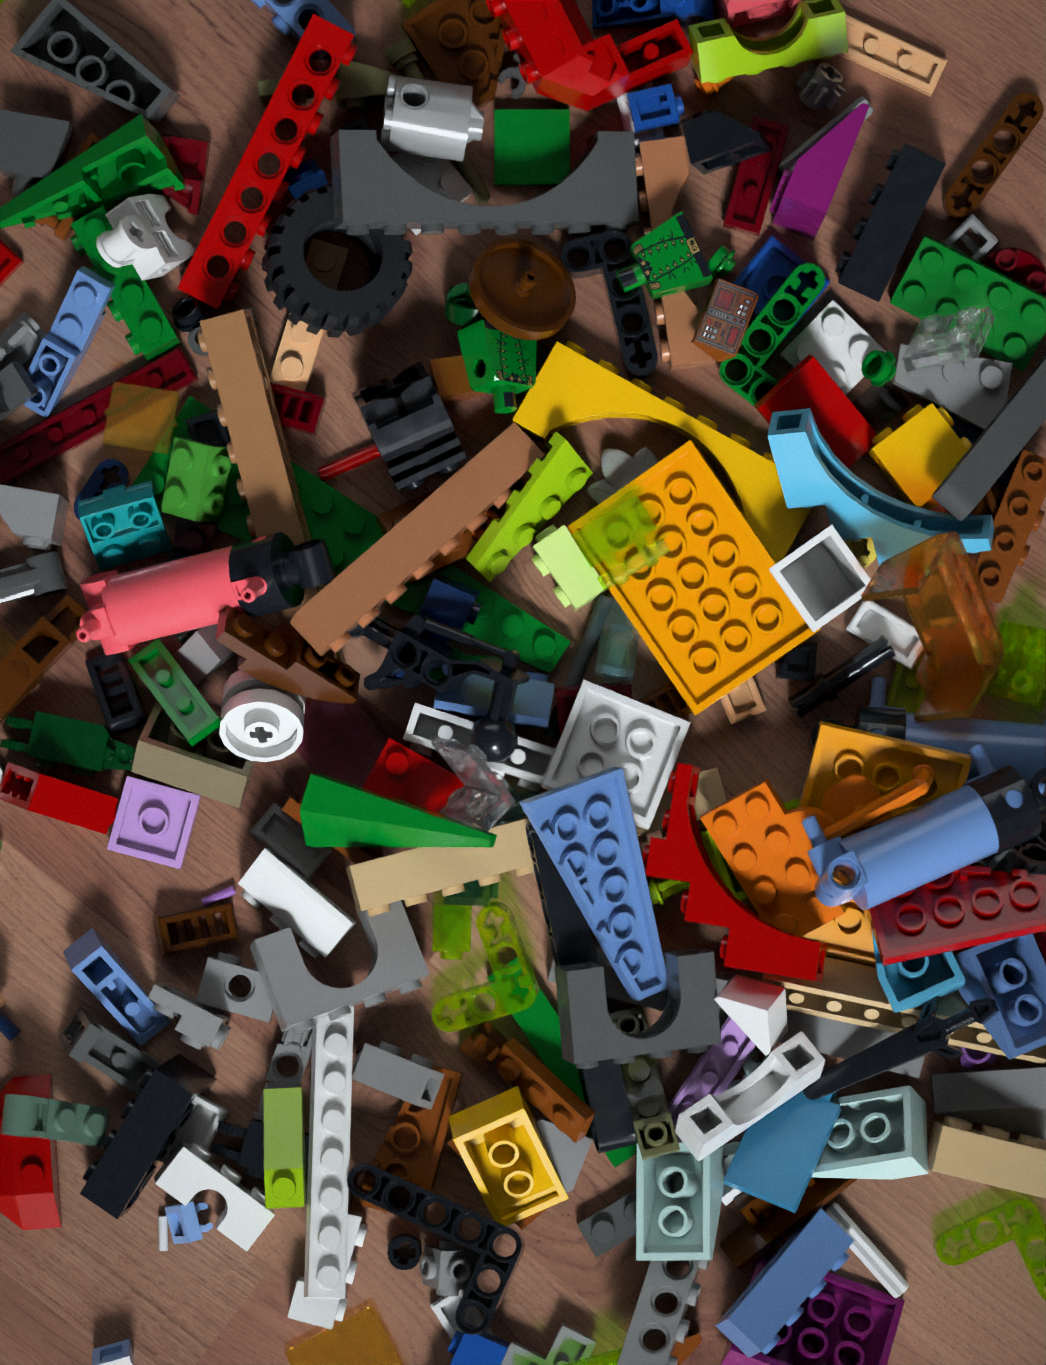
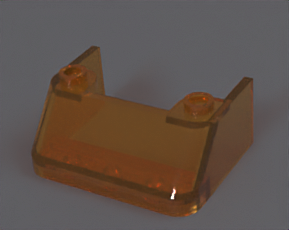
[861,531,1004,723]

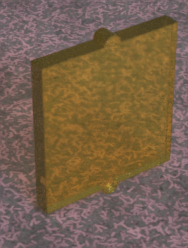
[102,382,180,454]

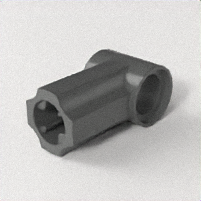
[0,551,68,604]

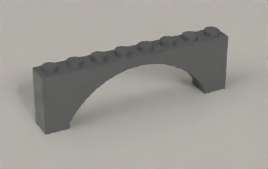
[330,130,639,235]

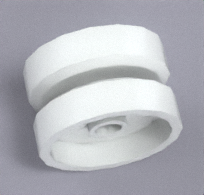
[219,670,306,762]

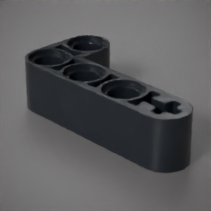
[561,230,658,379]

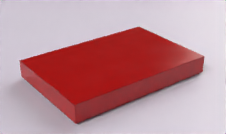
[754,354,878,468]

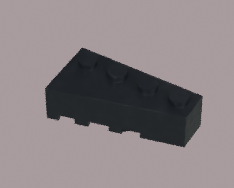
[835,143,946,302]
[80,1053,217,1219]

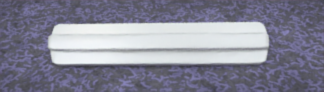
[824,1202,909,1298]

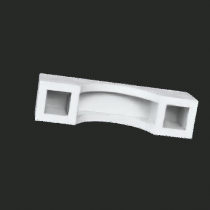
[675,1031,826,1162]

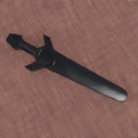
[803,996,999,1100]

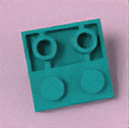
[78,480,172,570]

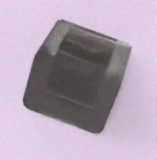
[852,381,909,432]

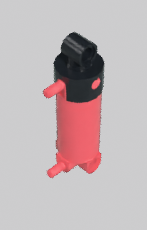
[76,532,337,655]

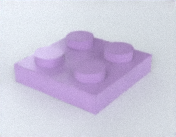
[107,776,202,869]

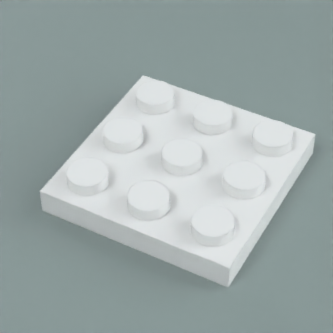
[541,680,691,830]

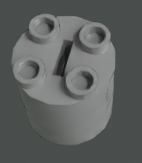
[380,75,485,161]

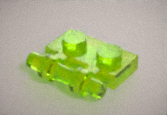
[571,495,670,590]

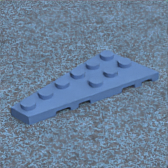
[519,767,667,1000]

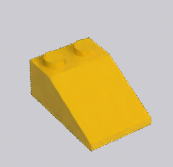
[448,1086,569,1226]

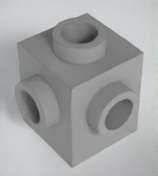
[420,1239,481,1296]

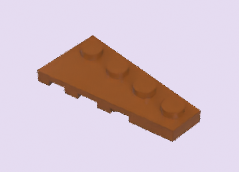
[350,1065,463,1215]

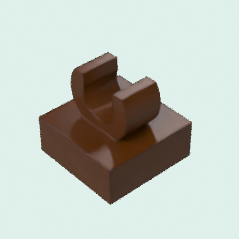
[459,1019,509,1073]

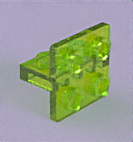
[981,621,1046,712]

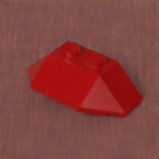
[0,1074,62,1230]

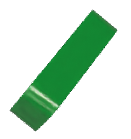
[718,263,825,407]

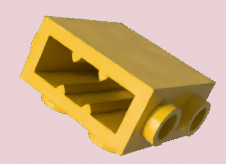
[868,403,972,510]

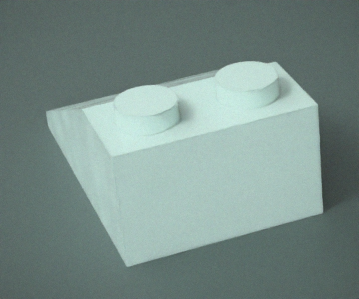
[812,1085,929,1180]
[636,1143,724,1261]

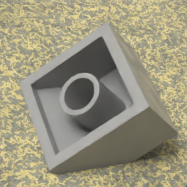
[0,484,69,551]

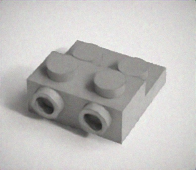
[148,982,231,1050]

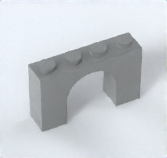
[250,901,430,1034]

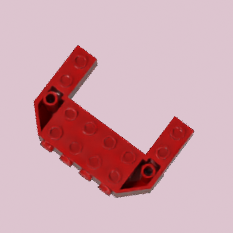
[485,0,694,111]

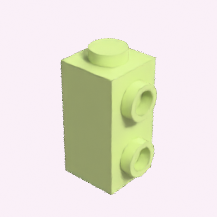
[531,524,607,611]

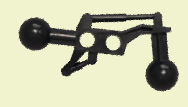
[349,613,530,763]

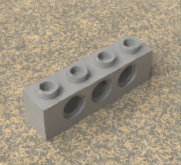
[617,1260,710,1365]

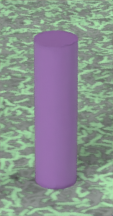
[201,885,236,907]

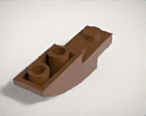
[0,594,87,723]
[215,606,360,704]

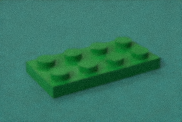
[890,234,1046,372]

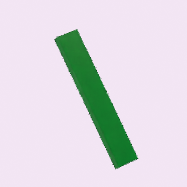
[487,956,638,1168]

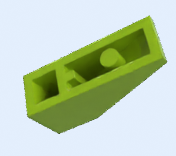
[263,1087,307,1209]

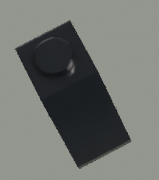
[682,110,773,175]

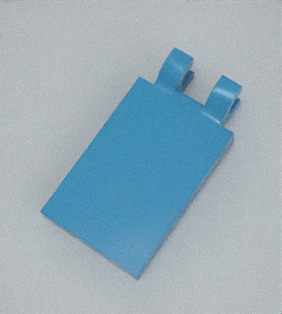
[723,1069,841,1213]

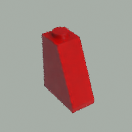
[0,762,119,835]

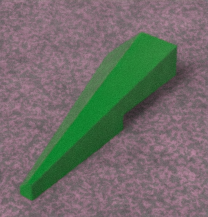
[0,113,186,229]
[299,774,497,847]

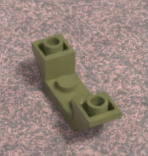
[609,1006,680,1160]

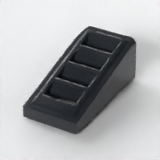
[85,652,148,735]

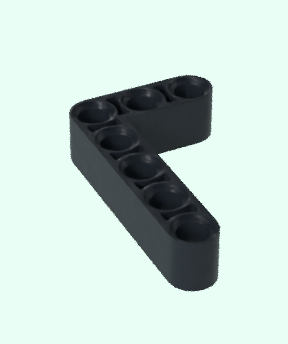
[347,1163,525,1335]

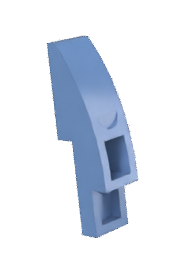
[24,266,115,418]

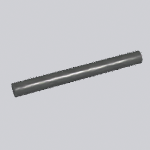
[543,595,613,740]

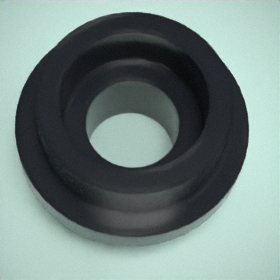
[172,296,209,332]

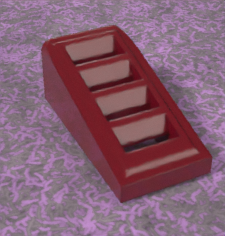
[270,382,327,436]

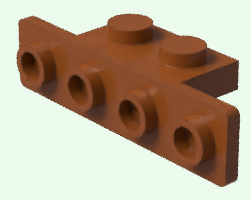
[966,450,1046,604]

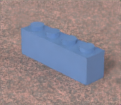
[715,1209,855,1358]

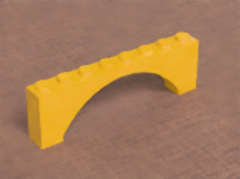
[512,341,812,563]

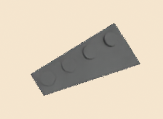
[10,0,181,124]

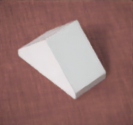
[714,974,788,1056]

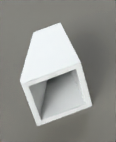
[768,525,877,632]

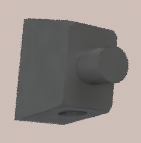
[0,109,74,199]

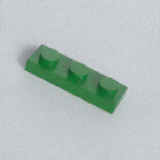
[128,638,220,746]

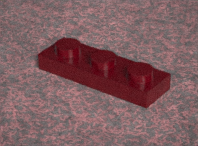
[723,116,790,236]

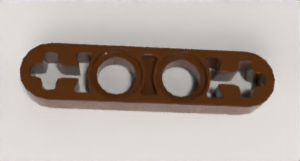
[943,92,1044,220]

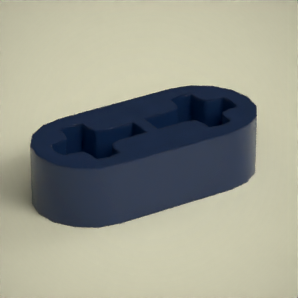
[74,459,130,520]

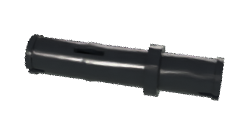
[788,635,896,718]

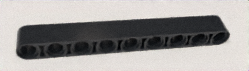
[525,823,636,1154]

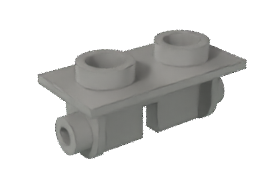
[0,311,47,371]

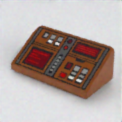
[691,278,759,363]

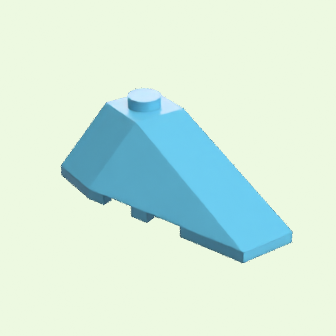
[871,927,965,1013]

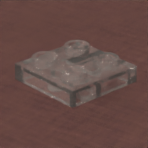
[902,306,995,372]

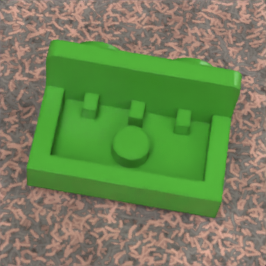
[161,437,231,522]

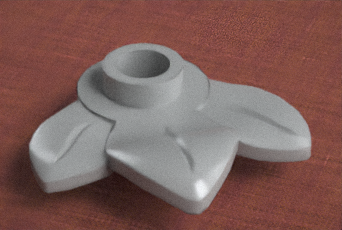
[588,447,658,504]

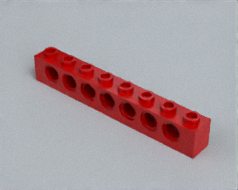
[177,14,358,309]

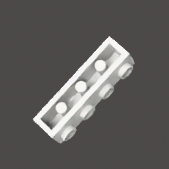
[403,703,556,792]

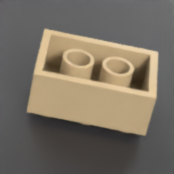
[928,1115,1046,1198]

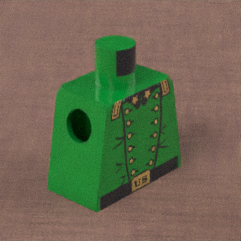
[616,212,713,299]
[457,320,537,414]

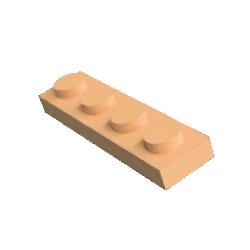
[269,238,350,392]

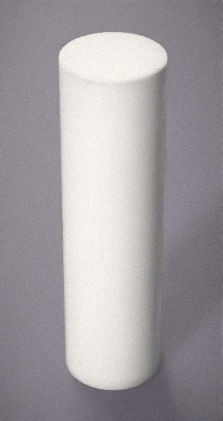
[158,1216,168,1251]

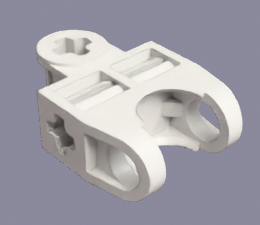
[96,194,195,281]

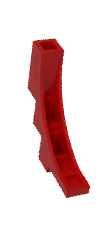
[642,763,828,982]

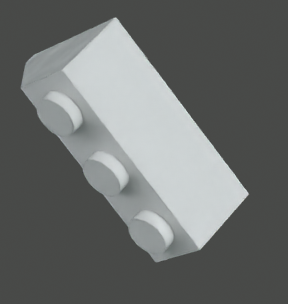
[238,848,357,958]

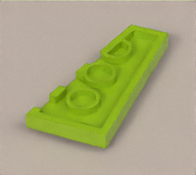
[466,431,593,583]

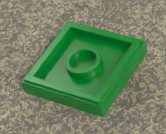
[494,109,570,187]

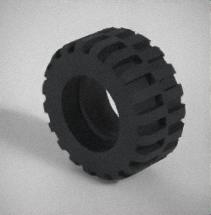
[262,184,413,338]

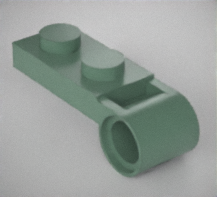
[1,1094,109,1146]

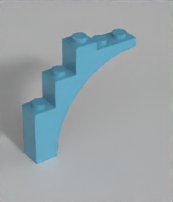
[767,408,994,573]

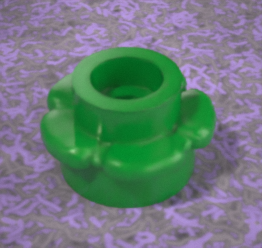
[706,244,737,279]
[861,350,897,387]

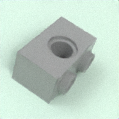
[195,952,274,1023]

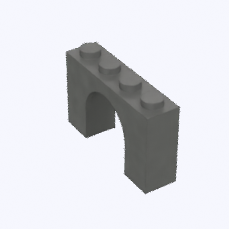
[555,947,721,1069]

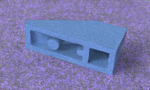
[63,928,170,1046]

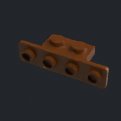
[720,1177,857,1271]

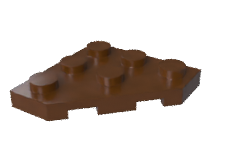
[401,0,506,109]

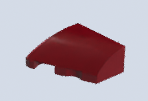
[156,133,211,215]

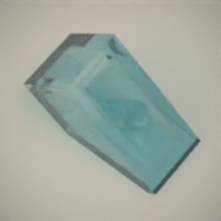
[594,623,639,681]

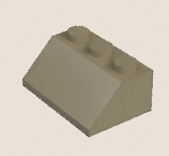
[131,700,258,808]

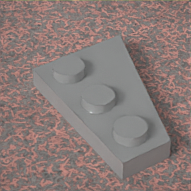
[893,344,1013,430]

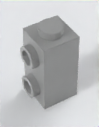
[351,1041,445,1110]

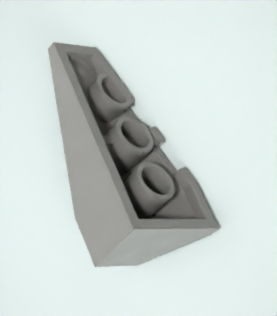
[931,1064,1046,1139]

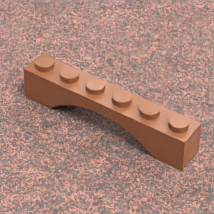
[635,136,716,371]

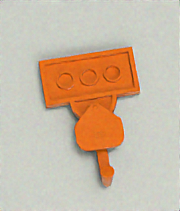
[700,764,935,937]

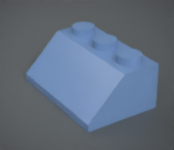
[433,664,555,730]

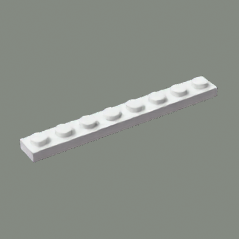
[304,1006,354,1299]

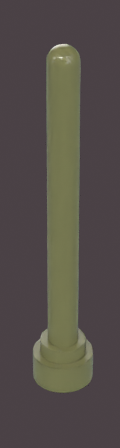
[384,38,490,204]

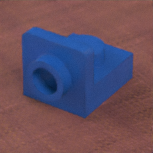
[627,83,685,133]
[285,158,329,200]

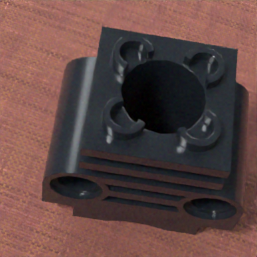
[352,361,467,490]

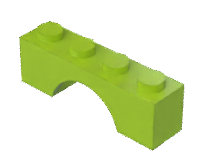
[688,0,848,83]

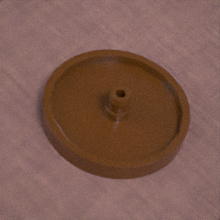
[468,238,576,340]

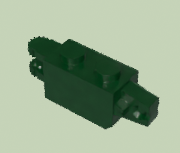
[0,711,136,778]

